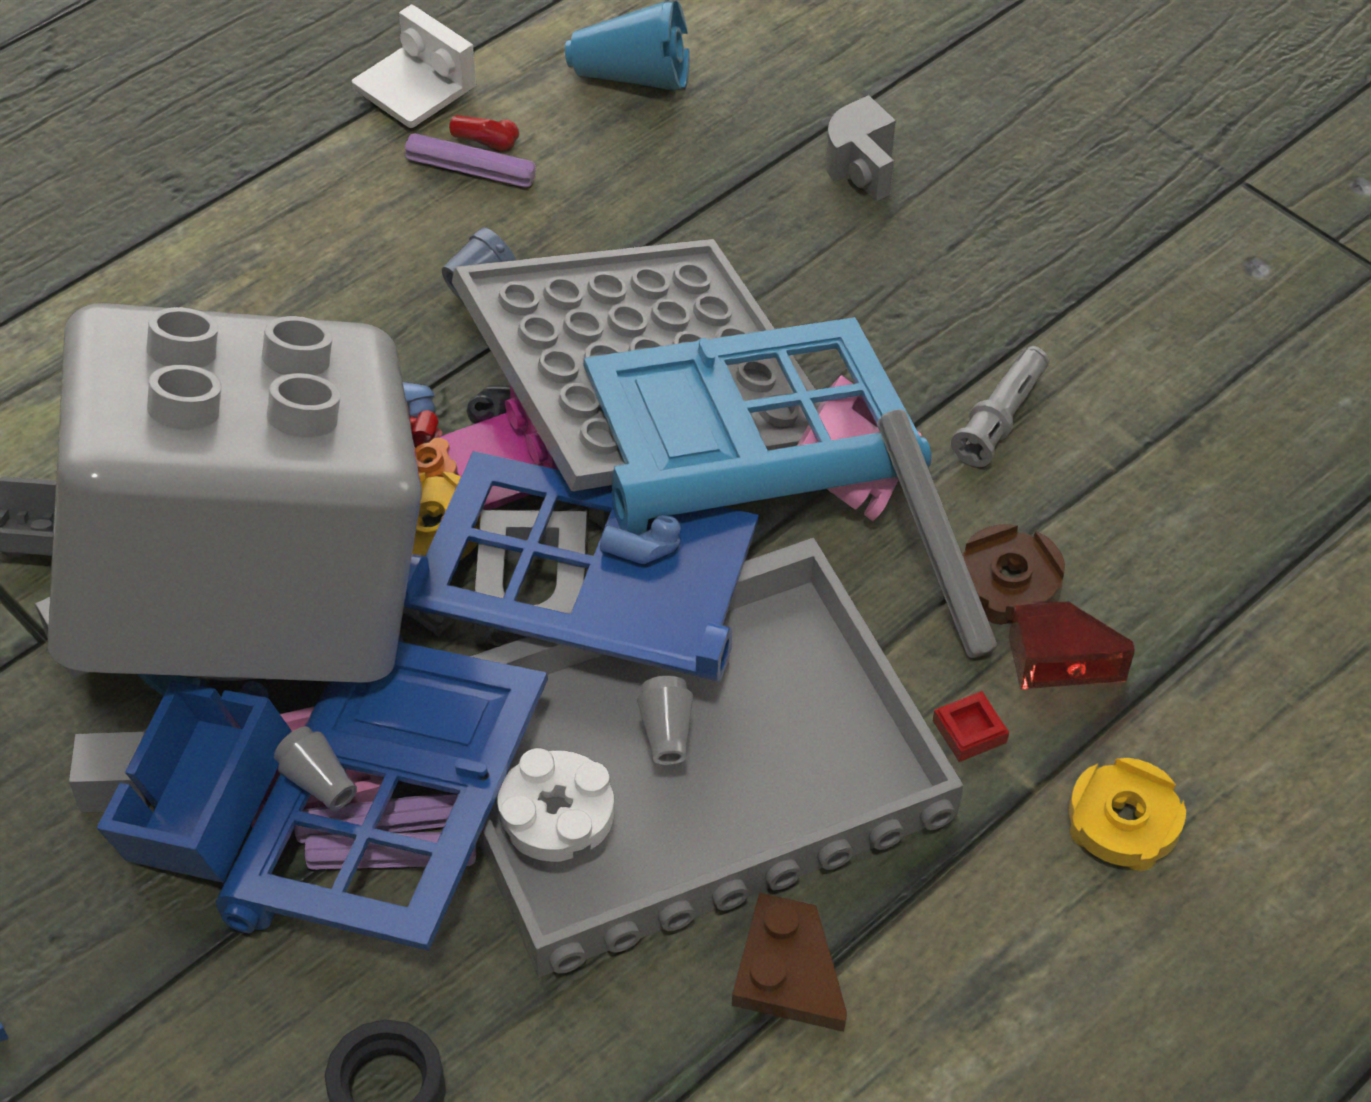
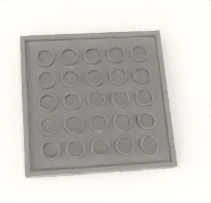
[452,239,821,491]

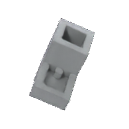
[825,95,896,201]

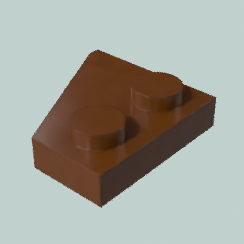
[732,893,847,1032]

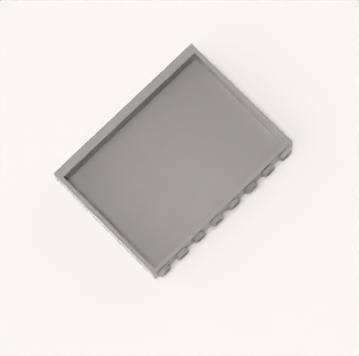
[470,537,964,978]

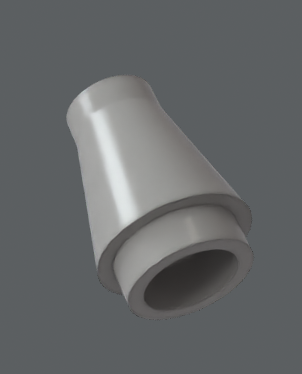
[637,676,693,765]
[274,726,357,811]

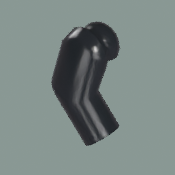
[467,385,510,424]

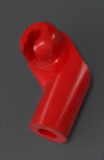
[449,115,519,151]

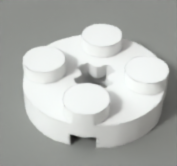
[498,748,614,862]

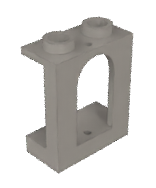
[475,510,588,646]

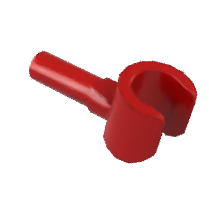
[410,410,443,447]

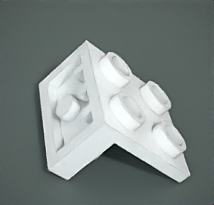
[352,4,476,128]

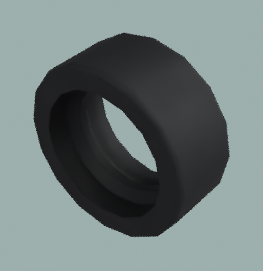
[324,1019,446,1102]

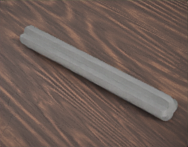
[877,409,997,658]

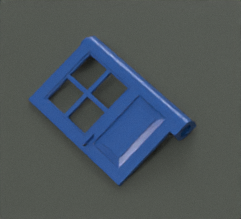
[404,451,759,682]
[215,632,548,951]

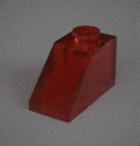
[1009,601,1135,689]

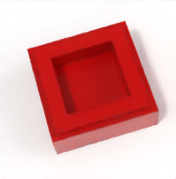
[932,691,1009,762]

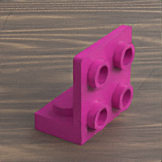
[440,383,559,510]

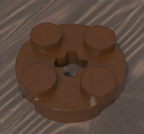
[962,524,1065,625]

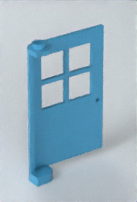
[583,317,931,535]

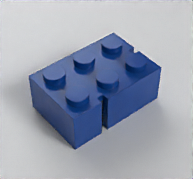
[97,680,292,883]

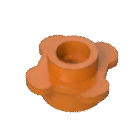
[414,438,458,478]

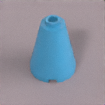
[565,0,690,91]

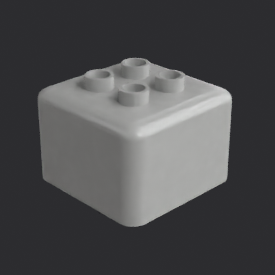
[47,303,422,682]

